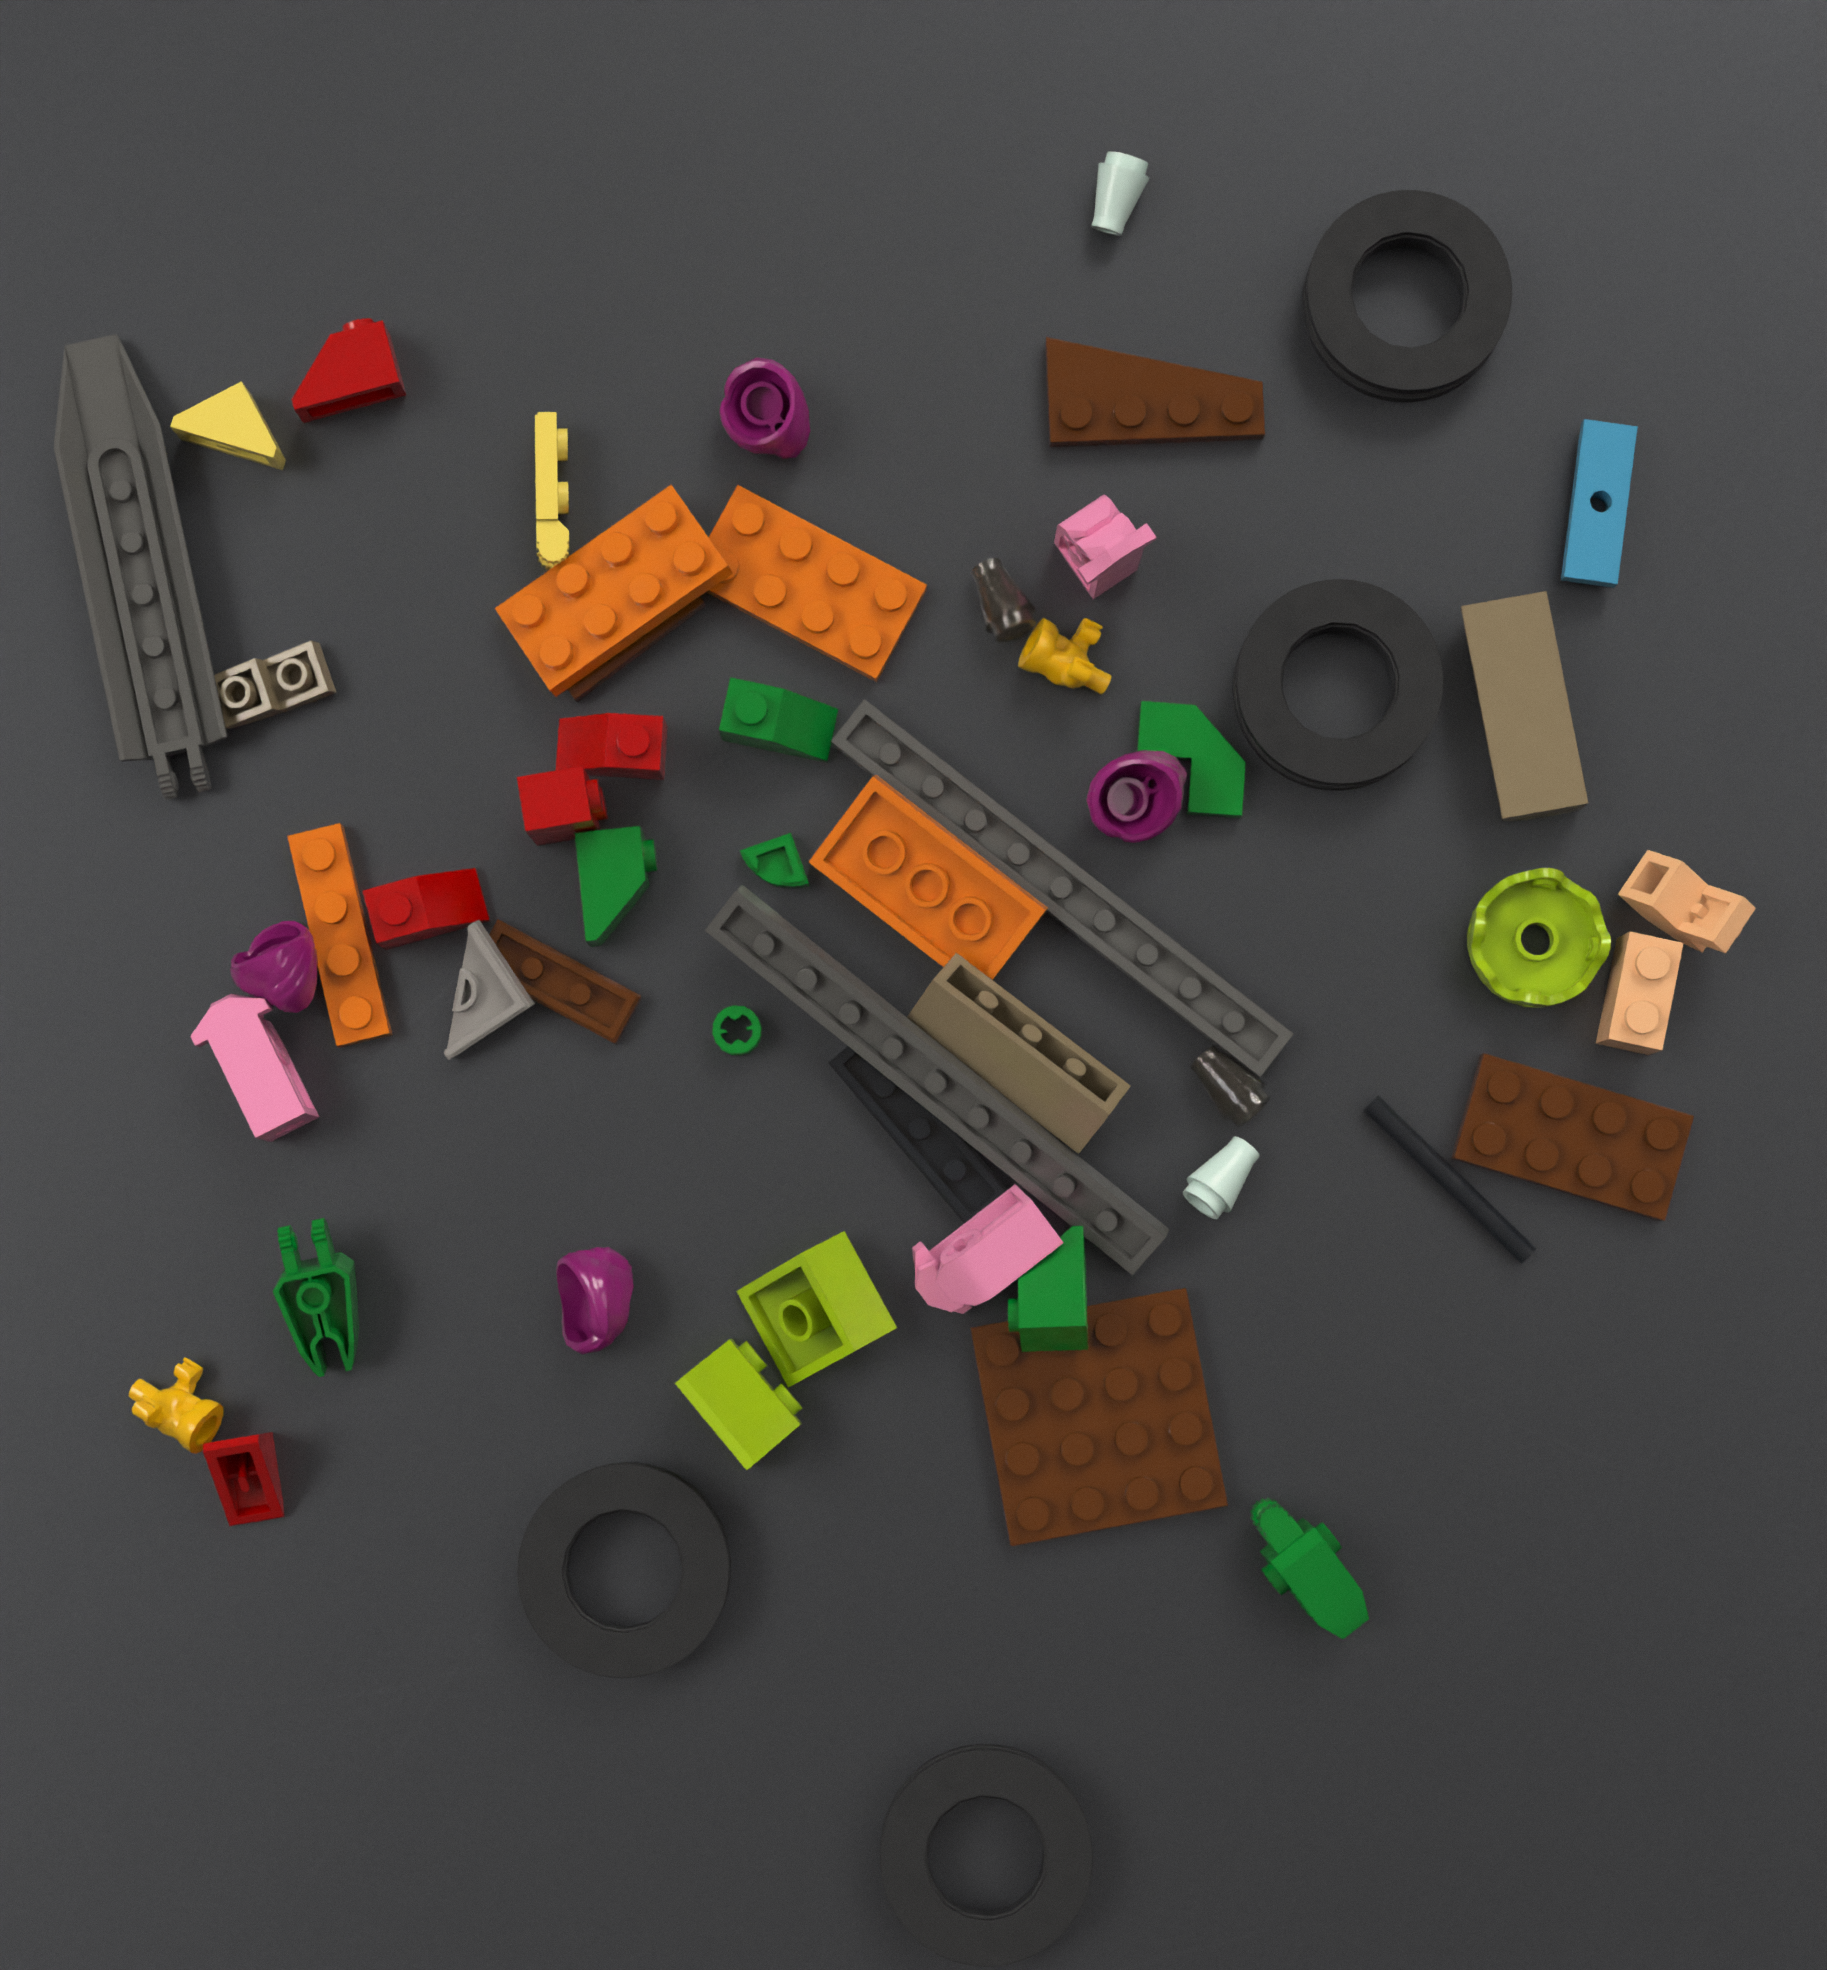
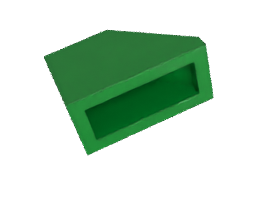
[719,677,839,763]
[575,826,658,947]
[1008,1226,1088,1352]

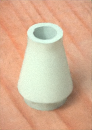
[1091,151,1150,236]
[1183,1136,1260,1219]

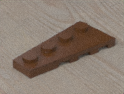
[1045,337,1265,447]

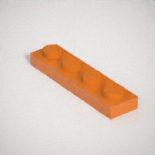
[287,823,393,1048]

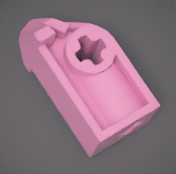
[1054,495,1157,599]
[191,994,319,1142]
[912,1184,1064,1314]

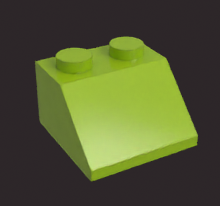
[736,1231,897,1388]
[675,1339,803,1470]

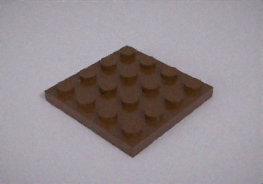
[970,1288,1228,1546]

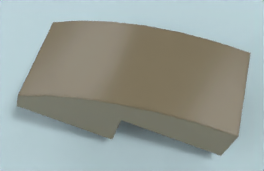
[214,640,337,729]

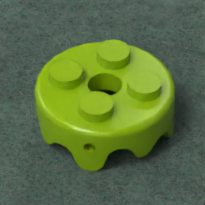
[1467,868,1611,1008]

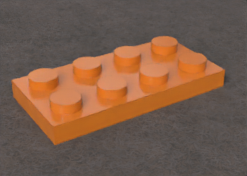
[495,485,733,697]
[706,485,927,683]
[809,775,1048,980]

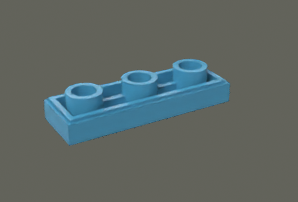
[1561,419,1638,588]

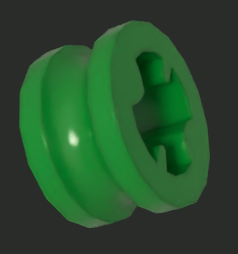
[712,1005,762,1056]

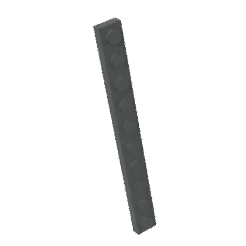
[831,699,1294,1078]
[705,885,1170,1275]

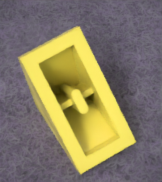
[170,381,286,470]

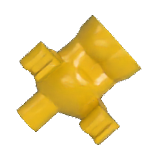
[1018,618,1112,695]
[129,1357,224,1454]

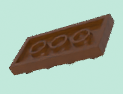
[1451,1053,1694,1221]

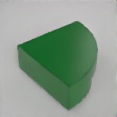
[740,833,809,889]

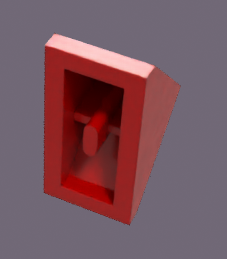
[203,1432,284,1526]

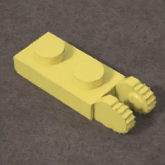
[535,412,569,570]

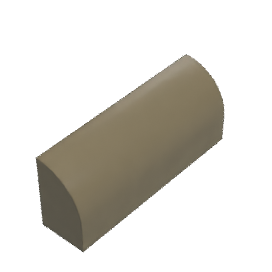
[1460,591,1589,821]

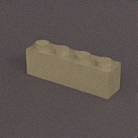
[907,953,1131,1154]

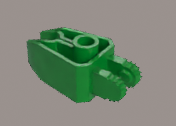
[273,1218,359,1377]
[1249,1497,1369,1639]

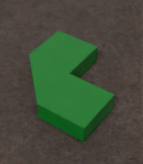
[1137,701,1246,818]

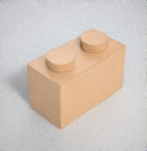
[1596,932,1684,1055]

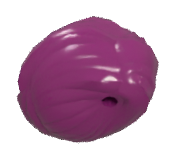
[719,358,810,459]
[1086,750,1187,843]
[230,921,318,1013]
[556,1247,634,1355]

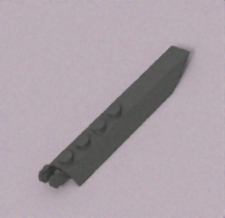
[54,334,228,800]

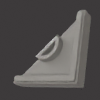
[444,920,534,1060]

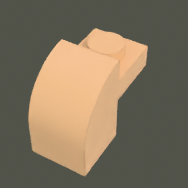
[1618,850,1756,953]

